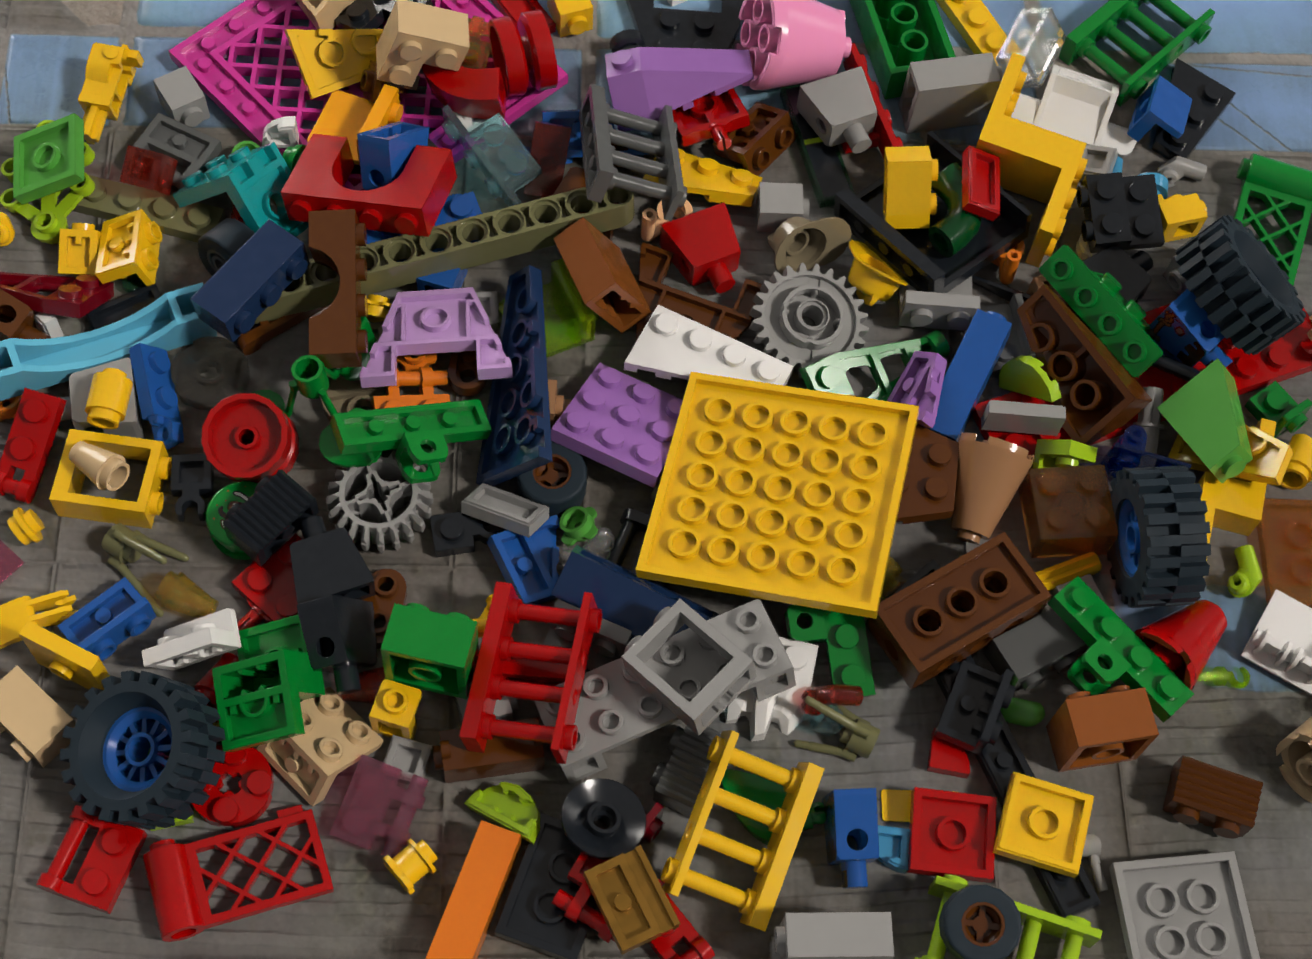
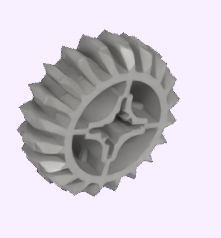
[326,450,434,554]

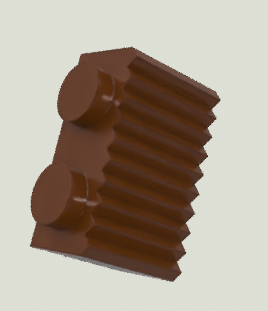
[1163,755,1263,839]

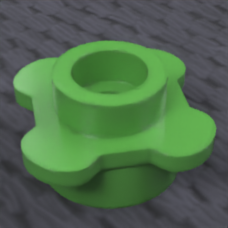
[559,506,598,546]

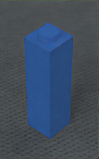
[927,309,1012,442]

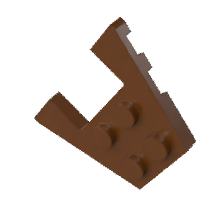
[636,242,762,341]
[849,394,959,524]

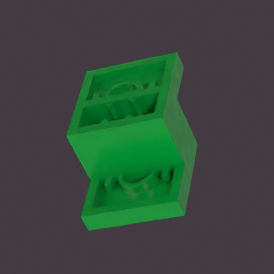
[212,614,325,752]

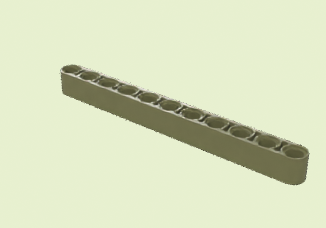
[255,187,635,324]

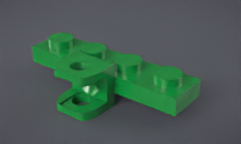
[330,399,492,484]
[1047,576,1194,723]
[784,605,876,701]

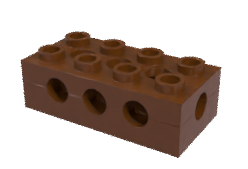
[866,532,1052,690]

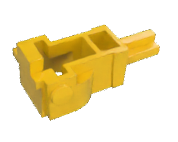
[78,42,144,144]

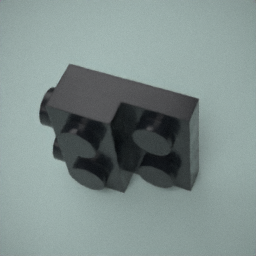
[1076,172,1165,253]

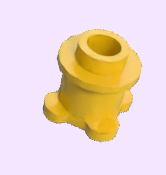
[382,838,438,895]

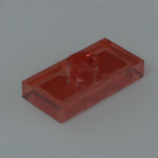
[523,121,572,197]

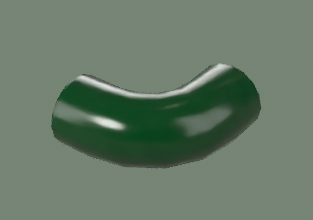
[928,162,982,258]

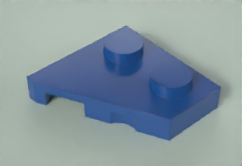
[487,514,559,605]

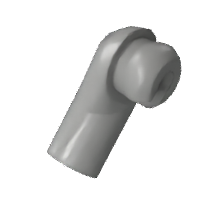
[1157,156,1207,188]

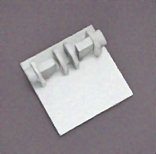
[1240,589,1312,695]

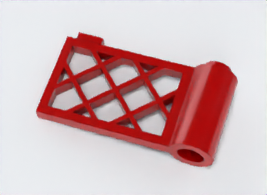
[143,804,334,942]

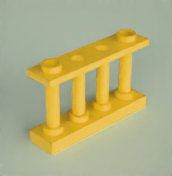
[660,730,825,932]

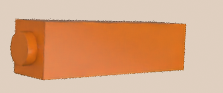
[425,820,522,959]

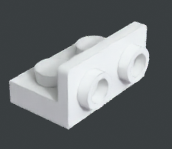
[141,608,242,670]

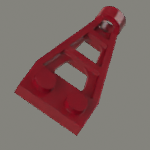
[0,272,114,319]

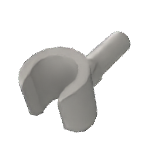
[1082,834,1108,892]

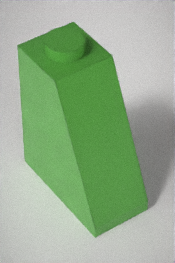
[1157,358,1253,483]

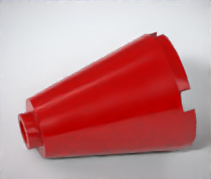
[1134,600,1227,691]

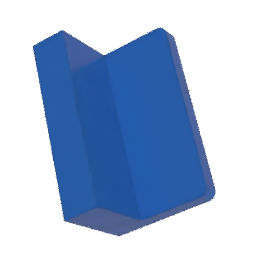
[1127,75,1192,142]

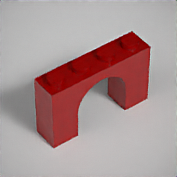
[281,134,457,237]

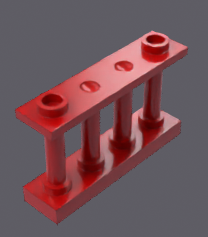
[459,581,602,764]

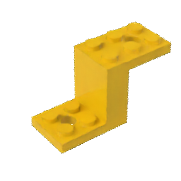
[976,52,1088,268]

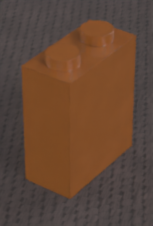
[553,217,652,333]

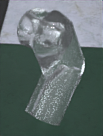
[562,527,615,566]

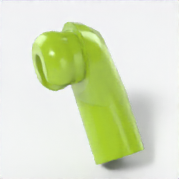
[1227,545,1262,598]

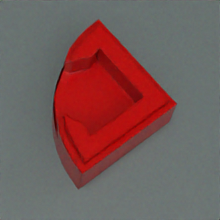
[927,728,970,779]

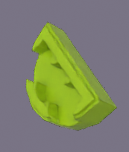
[999,355,1062,402]
[464,782,540,845]

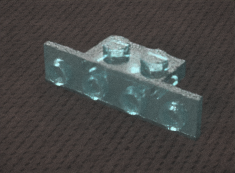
[441,105,542,207]

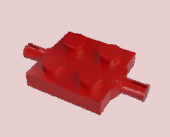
[672,88,750,151]
[231,534,302,631]

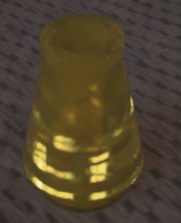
[154,571,219,618]

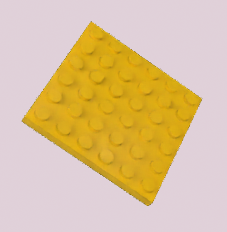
[636,372,919,619]

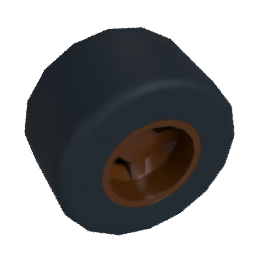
[517,442,587,518]
[939,884,1022,959]

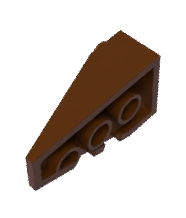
[1017,284,1152,445]

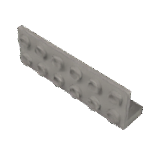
[534,599,796,784]

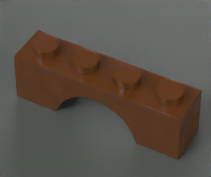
[309,209,368,368]

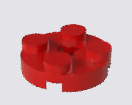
[192,745,274,828]

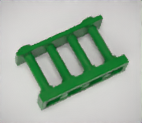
[1058,0,1215,107]

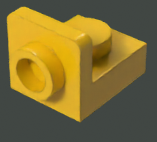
[58,223,101,276]
[369,679,422,740]

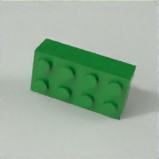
[849,0,956,99]

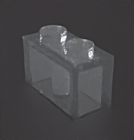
[996,7,1066,88]

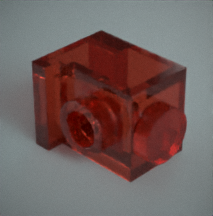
[119,145,178,196]

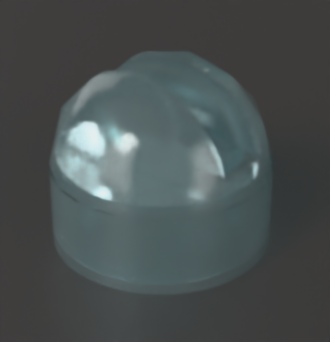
[809,699,843,736]

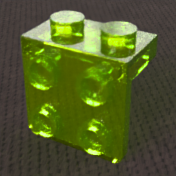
[499,258,599,358]

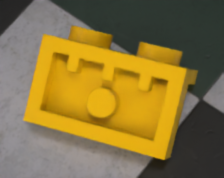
[95,209,162,286]

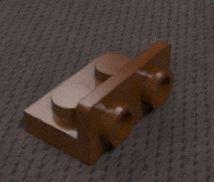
[713,102,796,176]

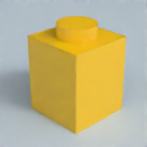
[547,0,593,38]

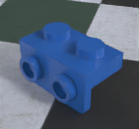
[57,577,156,661]

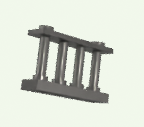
[579,84,687,221]

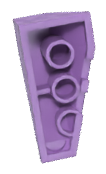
[605,47,754,132]

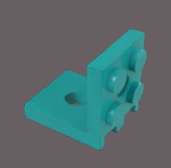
[173,142,309,237]

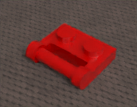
[36,805,148,915]

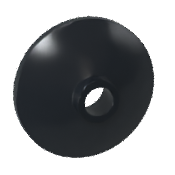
[561,778,646,860]

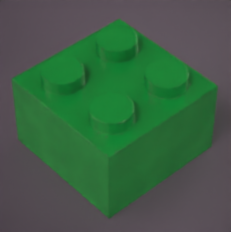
[380,603,479,699]

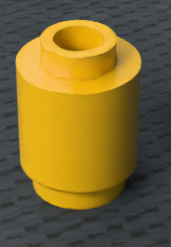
[85,368,133,430]

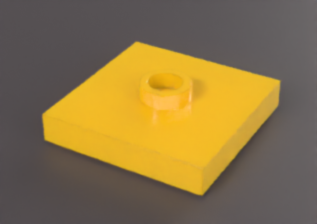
[19,621,110,690]
[993,771,1094,878]

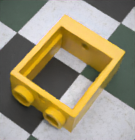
[49,429,172,529]

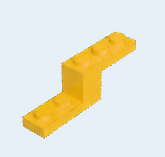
[1195,418,1276,577]

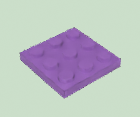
[551,363,683,488]

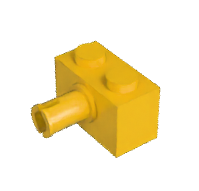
[883,146,938,229]

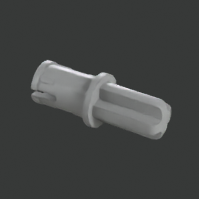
[1132,386,1164,463]

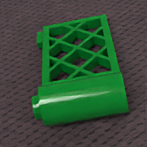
[1233,153,1312,285]

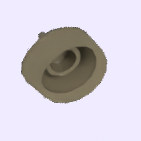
[767,216,852,275]

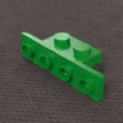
[1039,245,1163,377]

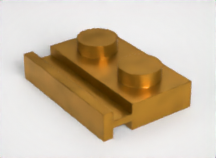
[583,845,680,955]

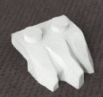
[724,637,819,742]

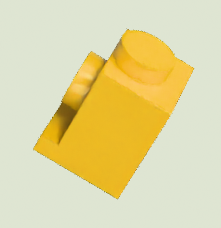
[1158,193,1208,242]

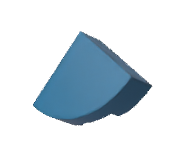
[878,825,910,874]

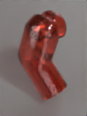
[801,684,863,716]

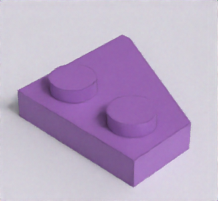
[887,351,947,428]

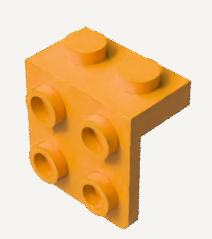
[307,84,403,166]

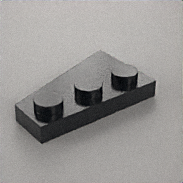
[1152,58,1236,160]

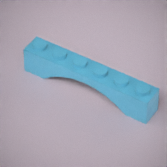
[0,282,217,401]

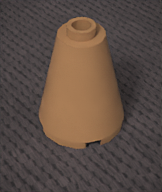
[951,433,1035,544]

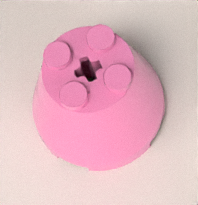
[735,0,852,91]

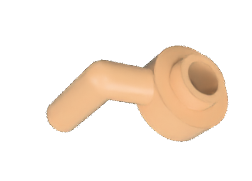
[641,199,693,242]

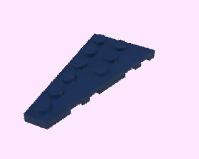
[476,265,552,486]

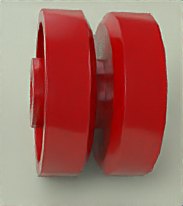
[488,9,558,98]
[201,393,299,483]

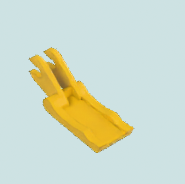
[0,590,78,649]

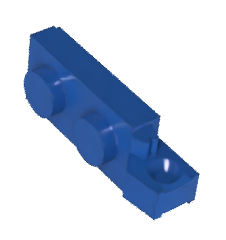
[129,343,184,450]

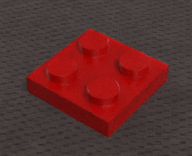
[907,787,997,883]

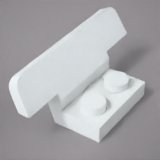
[1011,65,1137,157]

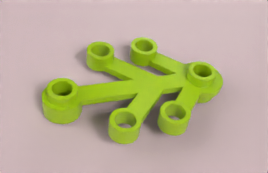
[0,120,95,244]

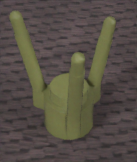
[101,523,189,617]
[793,685,880,762]

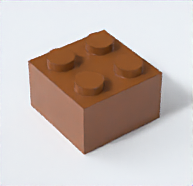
[1046,685,1159,772]

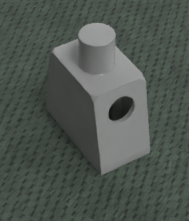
[796,66,877,154]
[60,357,144,439]

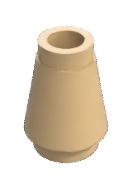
[69,441,130,491]

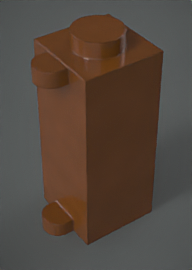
[432,717,544,783]

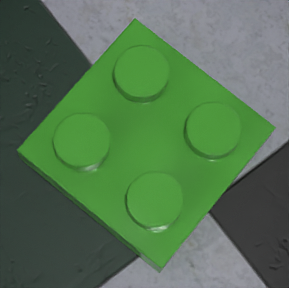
[13,113,84,204]

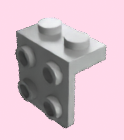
[899,276,981,331]

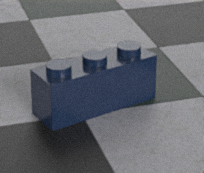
[190,219,310,342]

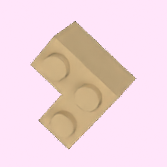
[376,0,470,87]

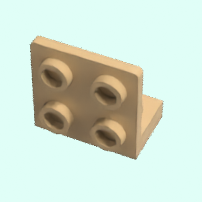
[257,687,384,807]

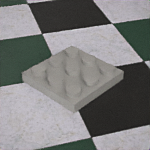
[1109,851,1260,959]

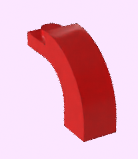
[421,64,507,119]

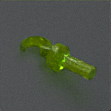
[1197,666,1250,689]

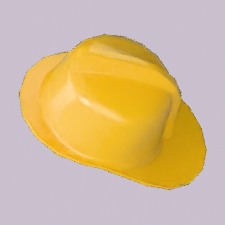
[848,240,908,306]

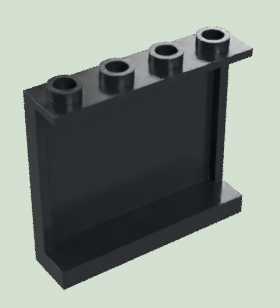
[834,131,1032,293]

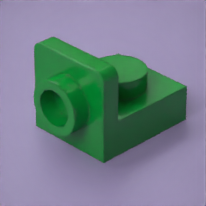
[1245,381,1312,438]

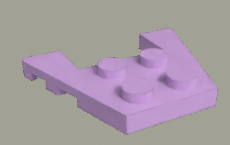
[360,287,513,388]

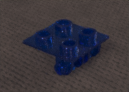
[1097,425,1192,478]

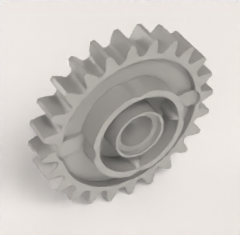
[749,263,869,380]

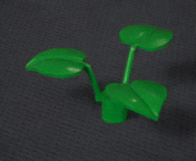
[247,317,383,468]

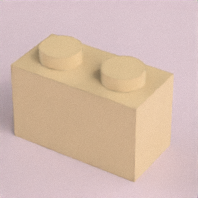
[0,665,76,768]

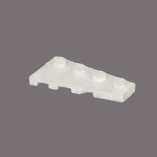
[624,305,794,386]

